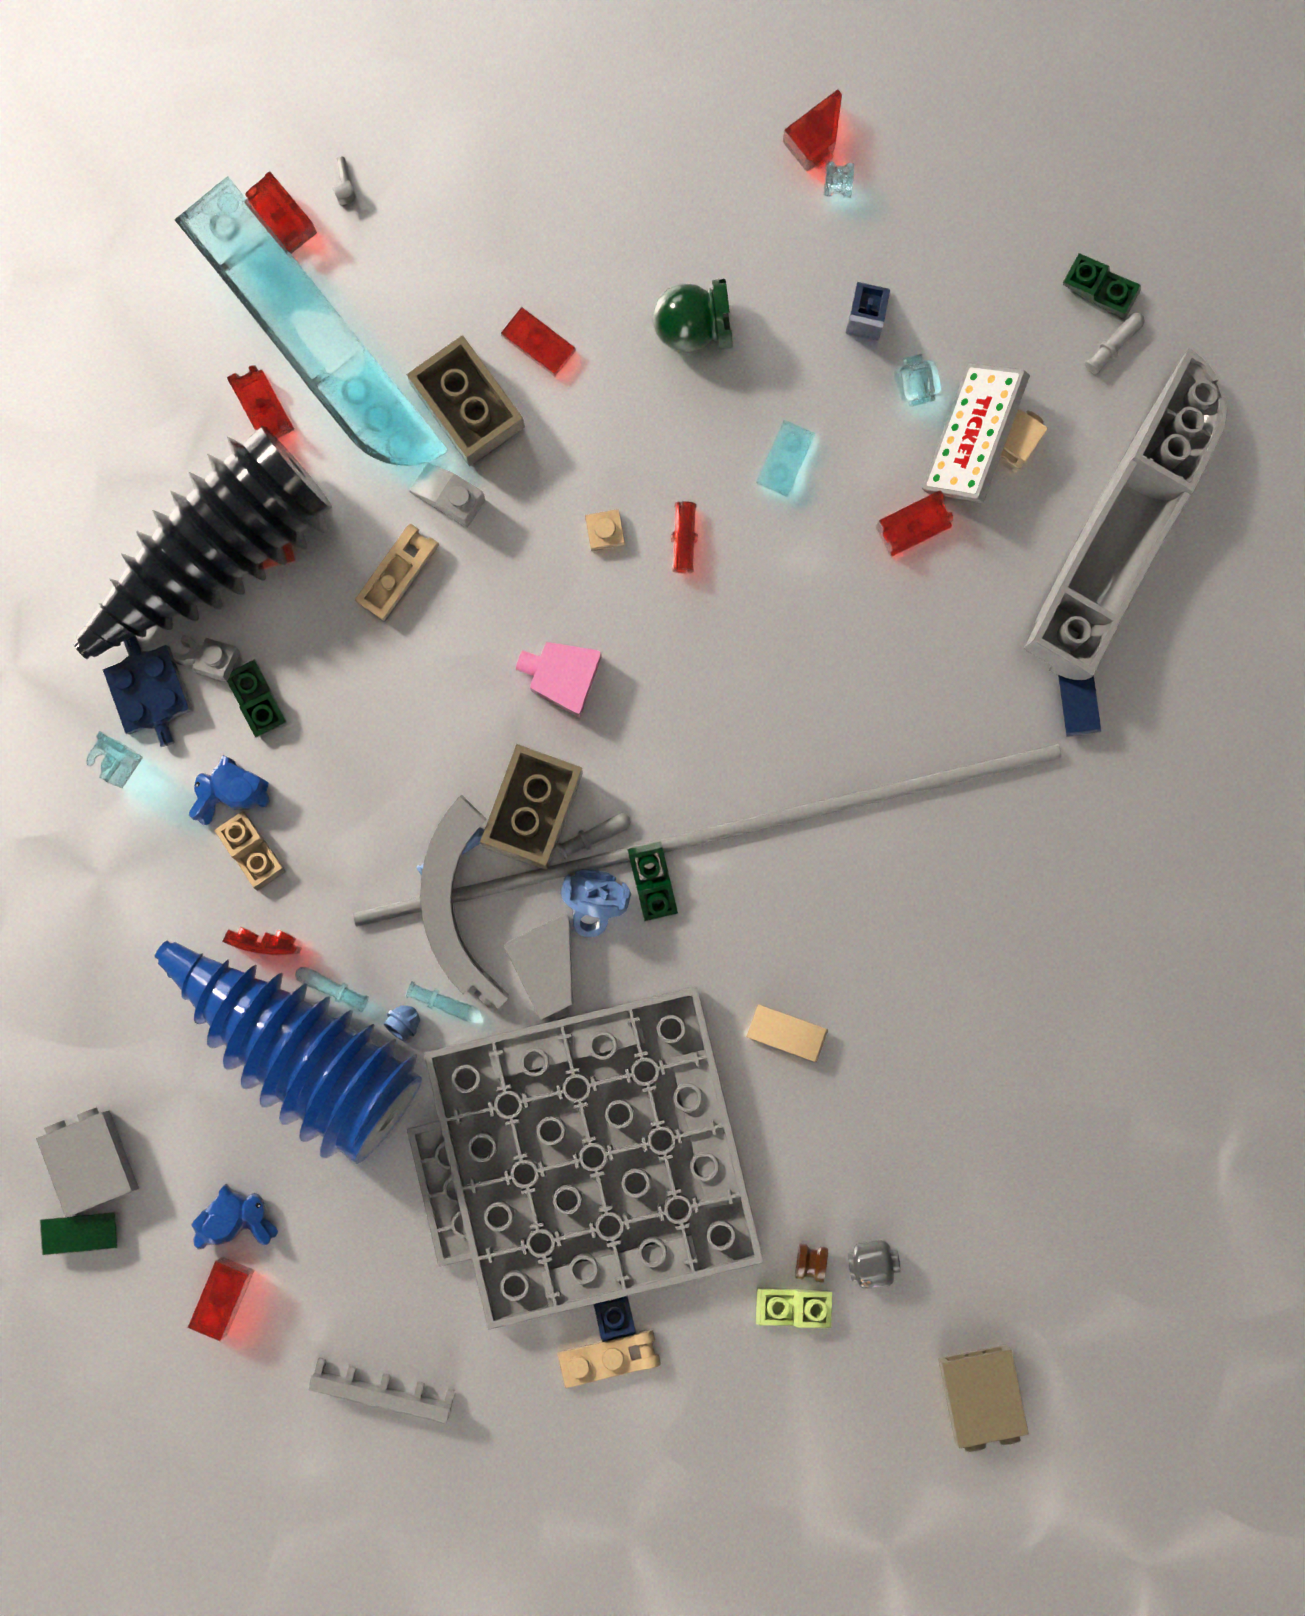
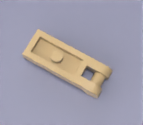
[355,524,439,621]
[557,1330,661,1388]

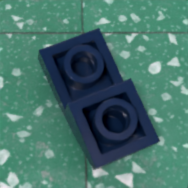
[1058,675,1101,737]
[593,1296,636,1342]

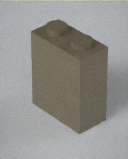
[938,1345,1029,1452]

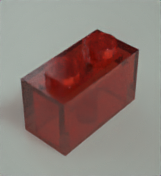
[188,1257,255,1341]

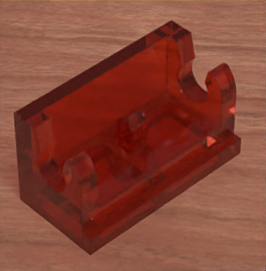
[245,171,317,256]
[227,365,295,439]
[876,490,953,557]

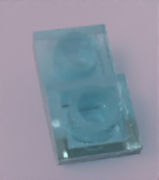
[756,420,816,497]

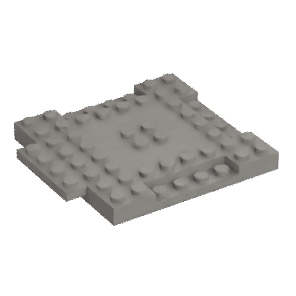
[407,987,764,1330]

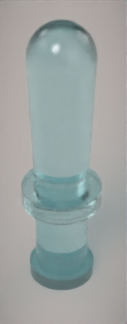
[295,966,369,1012]
[405,981,481,1023]

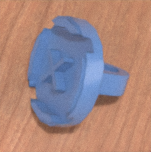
[560,869,631,937]

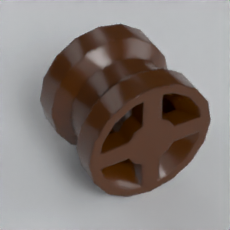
[795,1244,828,1283]

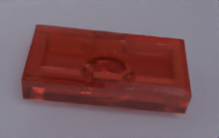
[501,307,576,377]

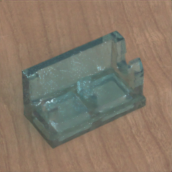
[86,731,143,789]

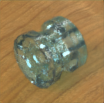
[824,161,854,198]

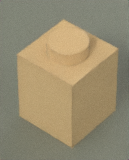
[1001,409,1048,469]

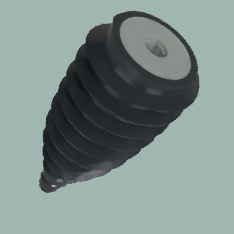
[73,426,332,659]

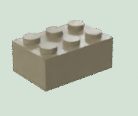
[406,335,525,467]
[480,744,583,870]

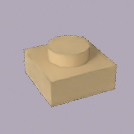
[585,509,625,551]

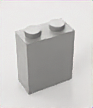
[36,1107,139,1217]

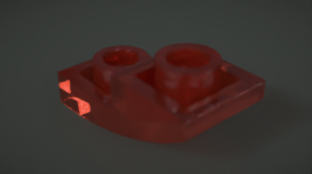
[222,926,302,955]

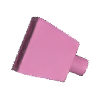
[516,642,602,717]

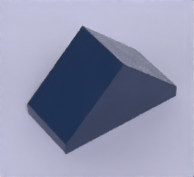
[845,282,890,341]

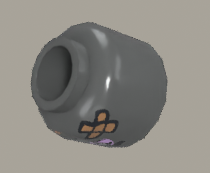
[848,1240,901,1289]

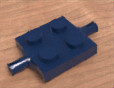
[102,636,192,747]

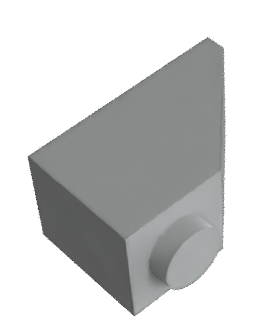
[409,463,486,528]

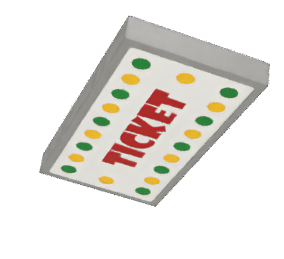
[922,363,1030,503]

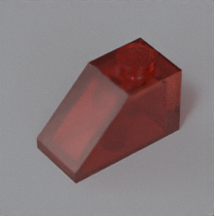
[782,89,842,173]

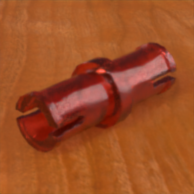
[670,501,698,574]

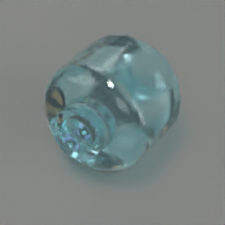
[894,354,941,407]

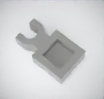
[173,635,240,682]

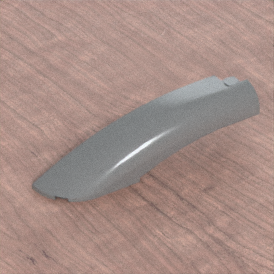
[1024,348,1227,680]

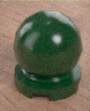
[652,279,733,352]

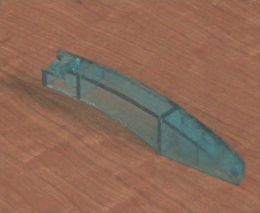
[174,176,449,466]

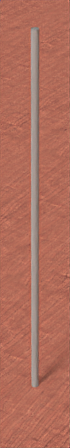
[353,744,1062,927]

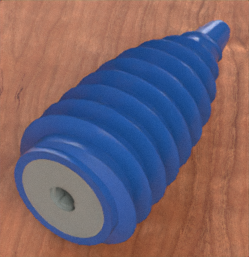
[155,941,422,1164]

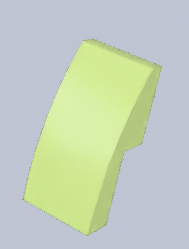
[756,1288,832,1328]

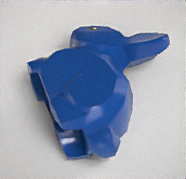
[189,755,270,825]
[191,1184,278,1250]

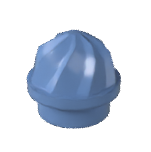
[384,1005,420,1042]

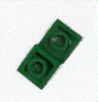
[1063,253,1141,319]
[227,659,286,738]
[627,841,678,921]
[40,1212,117,1255]

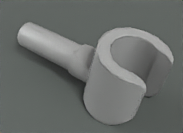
[332,156,356,206]

